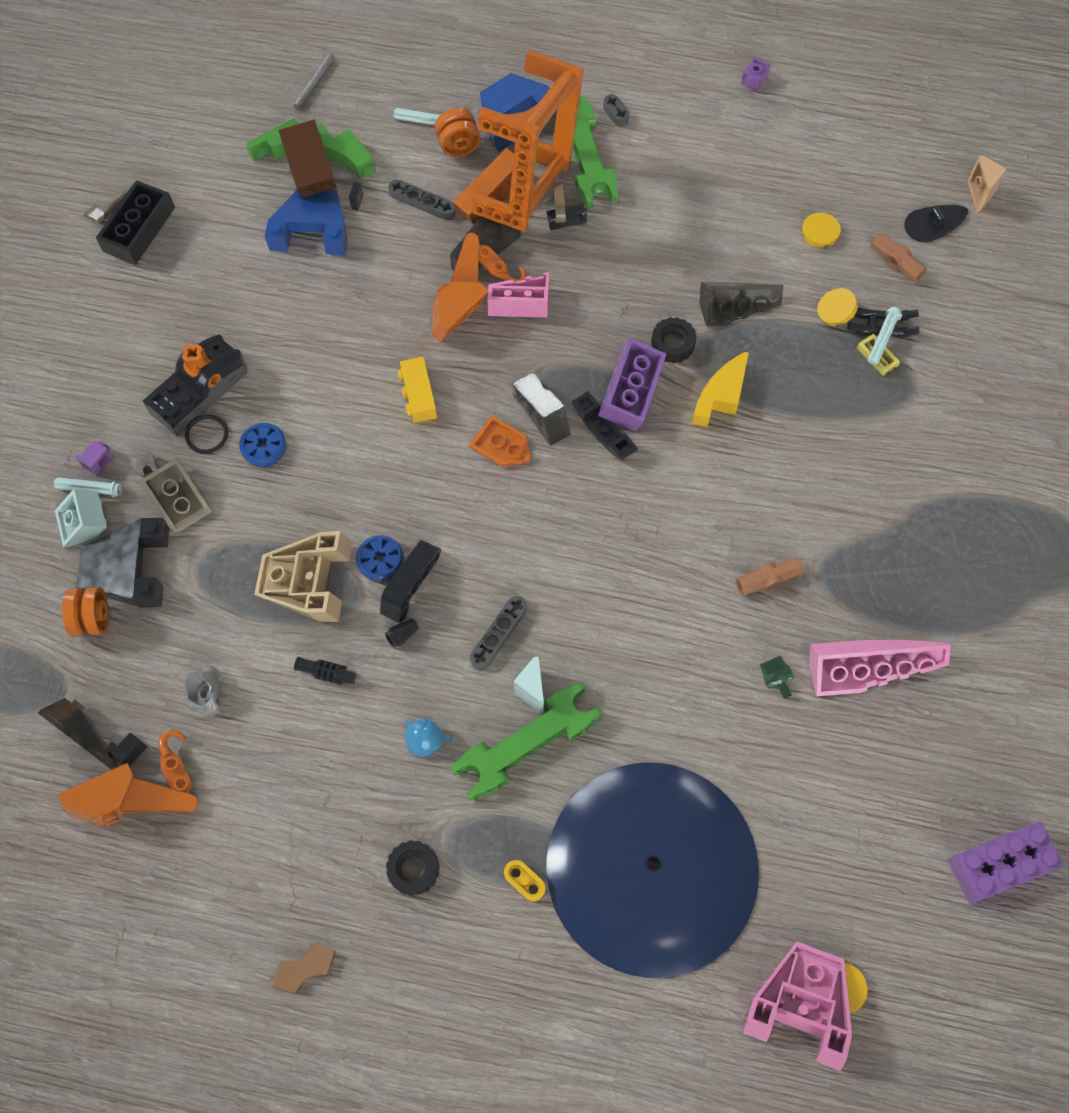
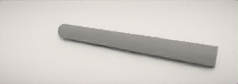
[294,53,335,110]

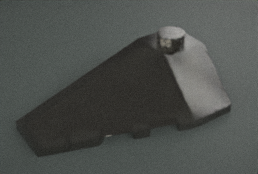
[699,282,783,326]

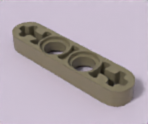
[553,182,566,223]

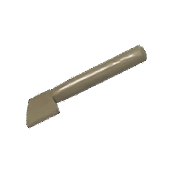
[84,183,134,223]

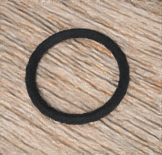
[185,415,228,454]

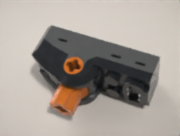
[142,334,247,436]

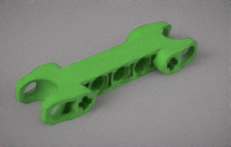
[573,95,618,209]
[450,682,603,801]

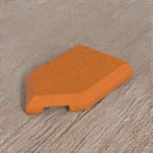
[469,416,532,467]

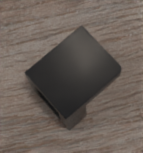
[105,733,148,767]

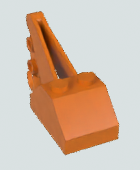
[432,233,526,343]
[58,730,198,827]

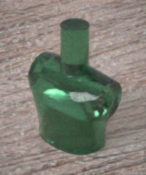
[760,655,794,699]

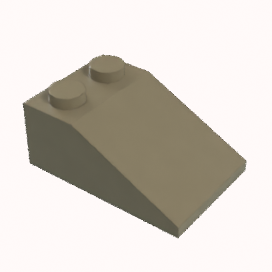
[139,458,212,534]

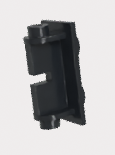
[546,203,588,231]

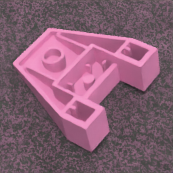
[743,942,852,1071]

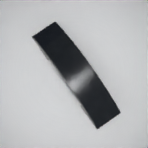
[572,391,638,461]

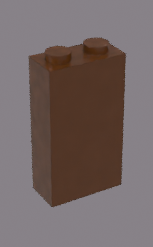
[278,119,336,198]

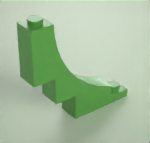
[246,118,376,179]

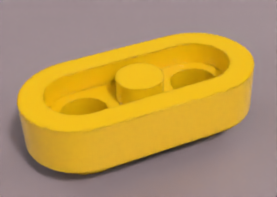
[504,860,545,902]

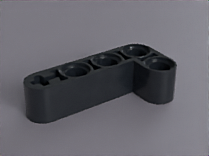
[380,540,441,623]

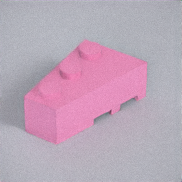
[487,272,549,318]

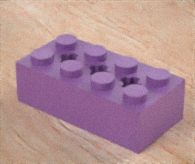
[598,337,666,432]
[948,821,1065,905]

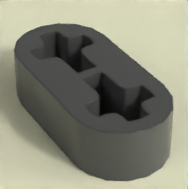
[603,94,629,126]

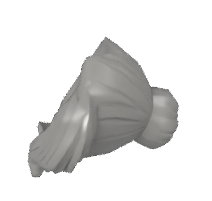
[184,666,219,716]

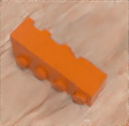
[453,148,514,224]

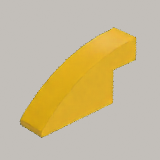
[692,352,749,428]

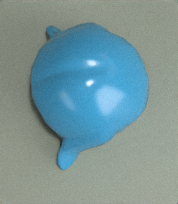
[404,719,452,757]

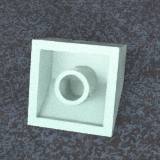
[55,489,107,547]

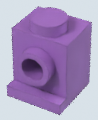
[741,56,771,91]
[75,441,114,477]

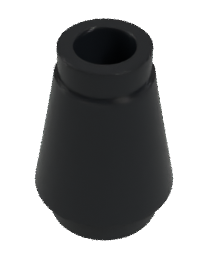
[385,618,419,648]

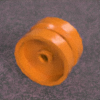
[434,108,481,157]
[62,587,109,638]

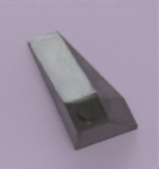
[38,698,119,770]

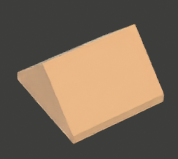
[968,155,1007,212]

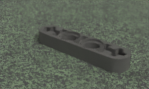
[388,180,456,220]
[470,596,527,670]

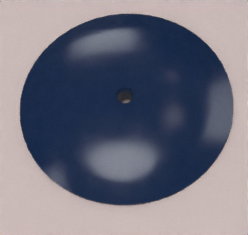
[546,762,759,978]

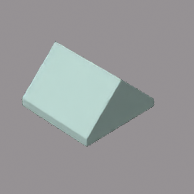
[514,657,544,714]

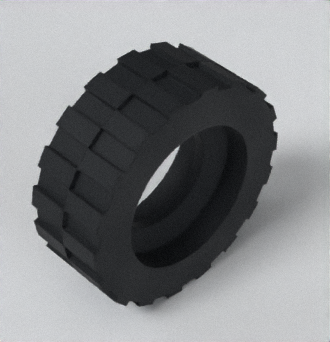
[651,317,697,363]
[386,840,440,896]

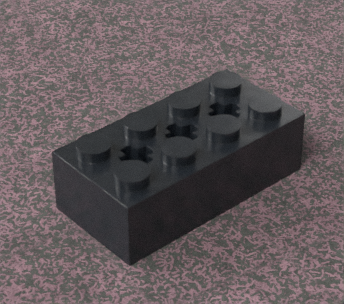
[96,180,175,265]

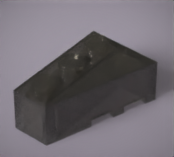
[512,373,571,446]

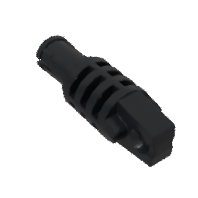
[294,656,357,685]

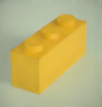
[397,357,437,423]

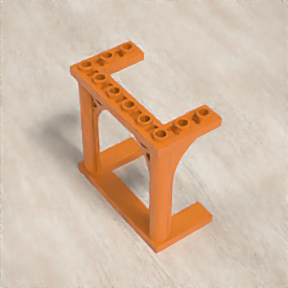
[472,50,584,232]

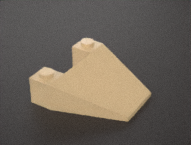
[254,531,353,622]

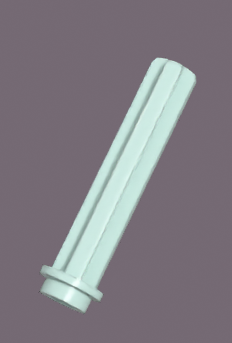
[394,108,440,126]
[868,307,902,365]
[54,477,122,498]

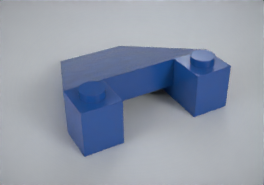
[480,73,557,152]
[265,189,348,255]

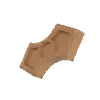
[272,944,336,994]

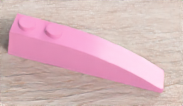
[809,640,951,696]

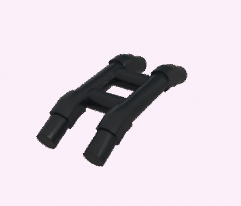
[847,307,920,337]

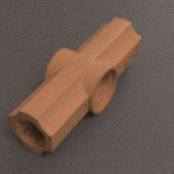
[871,233,927,282]
[736,557,804,596]

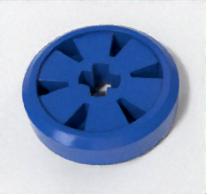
[239,423,286,467]
[356,535,404,582]

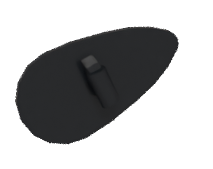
[904,205,968,242]

